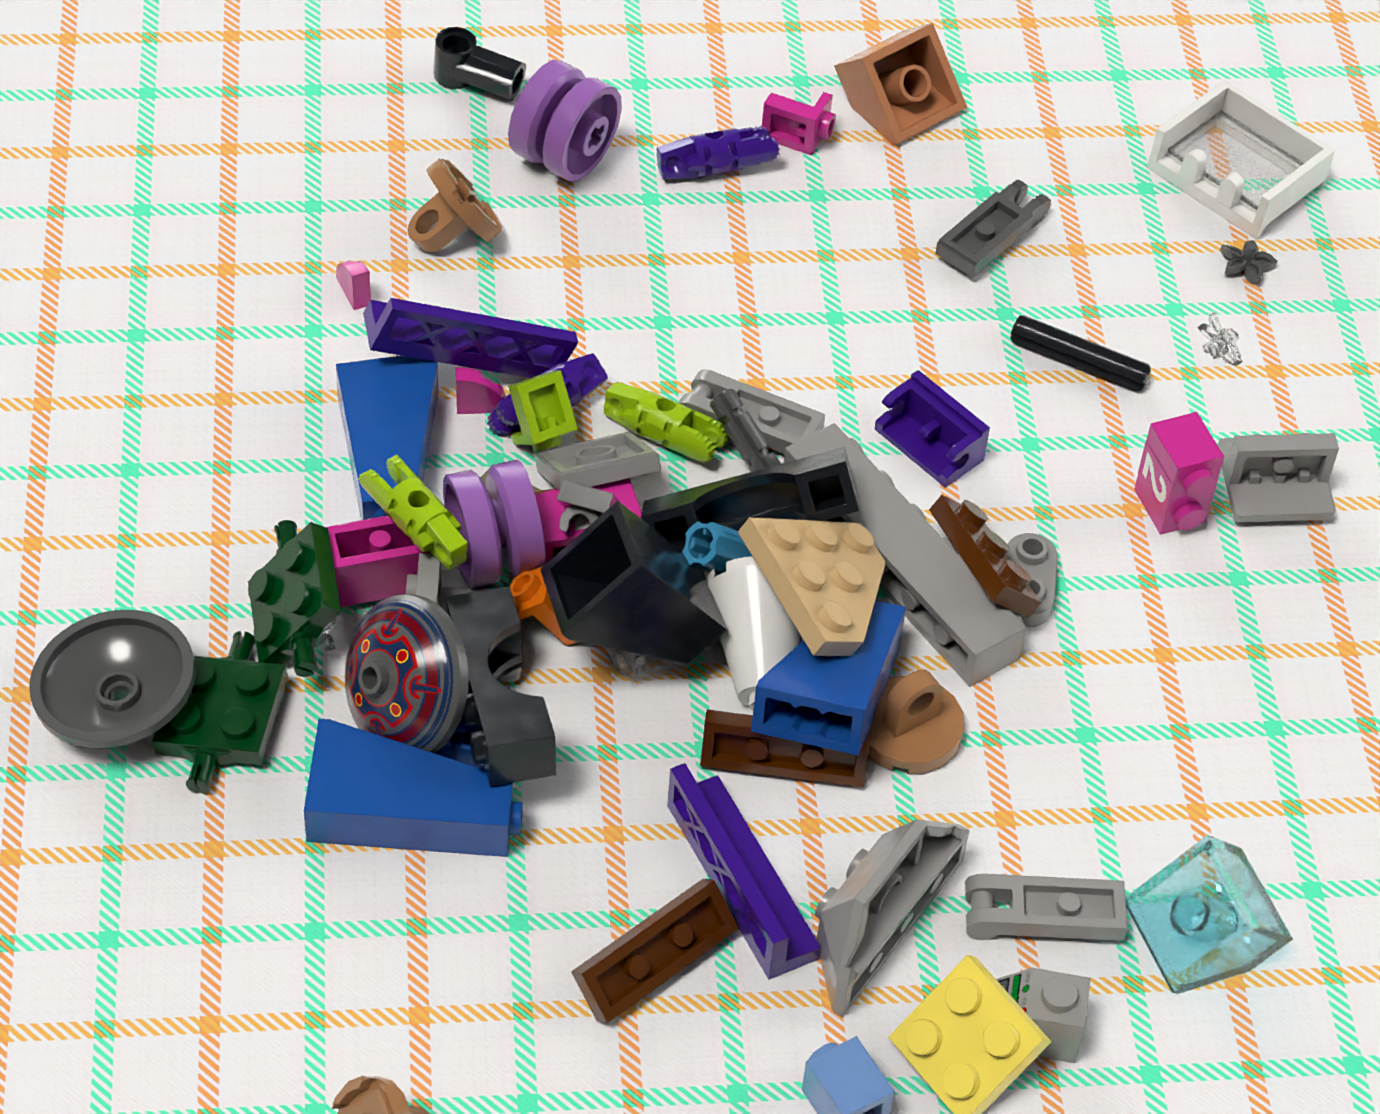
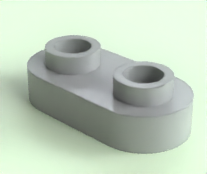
[1007,533,1057,627]

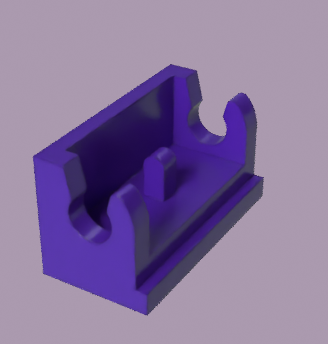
[874,370,990,488]

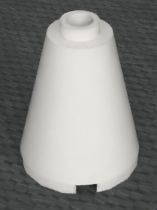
[707,556,803,711]

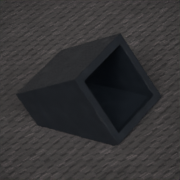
[540,501,727,664]

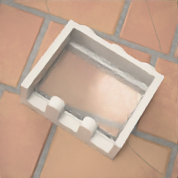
[1147,80,1335,240]

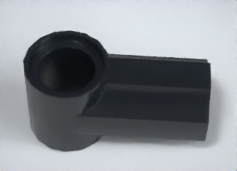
[433,27,526,100]

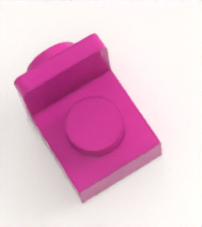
[762,92,836,155]

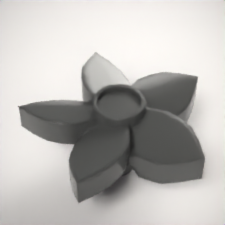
[1220,240,1278,285]

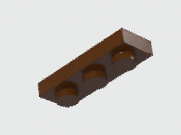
[929,494,1042,618]
[700,709,871,787]
[571,878,739,1023]

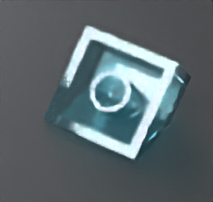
[1125,834,1293,994]

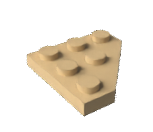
[738,517,886,656]

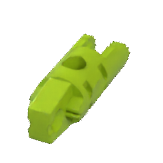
[604,382,730,463]
[358,454,468,570]

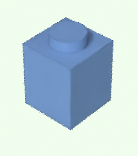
[802,1036,895,1114]

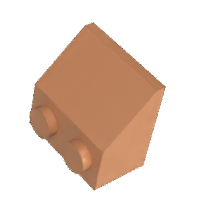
[834,23,968,145]

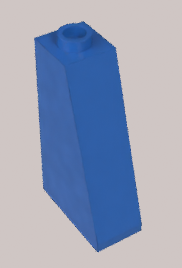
[336,356,439,520]
[751,600,906,756]
[304,718,523,857]

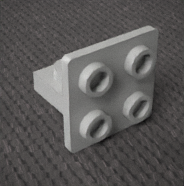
[1218,433,1339,522]

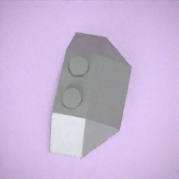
[815,820,970,1017]

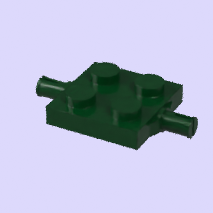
[248,520,341,677]
[152,631,289,793]

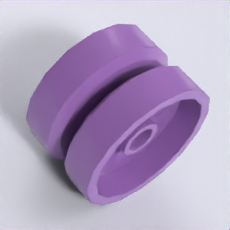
[508,60,622,182]
[443,460,546,589]

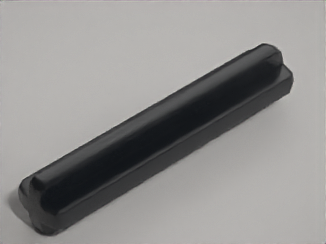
[1010,315,1151,391]

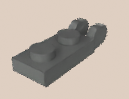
[935,179,1052,278]

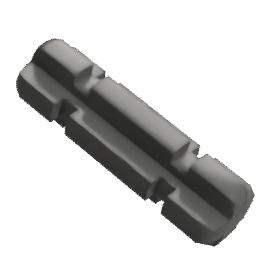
[710,389,781,472]

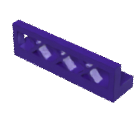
[363,298,578,378]
[667,763,821,980]

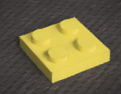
[888,955,1051,1114]

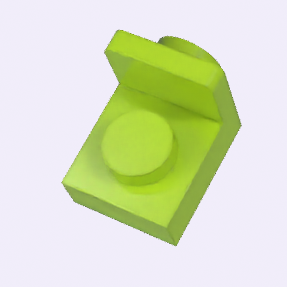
[508,370,578,451]

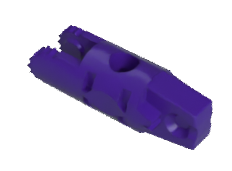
[656,126,781,179]
[487,353,608,436]

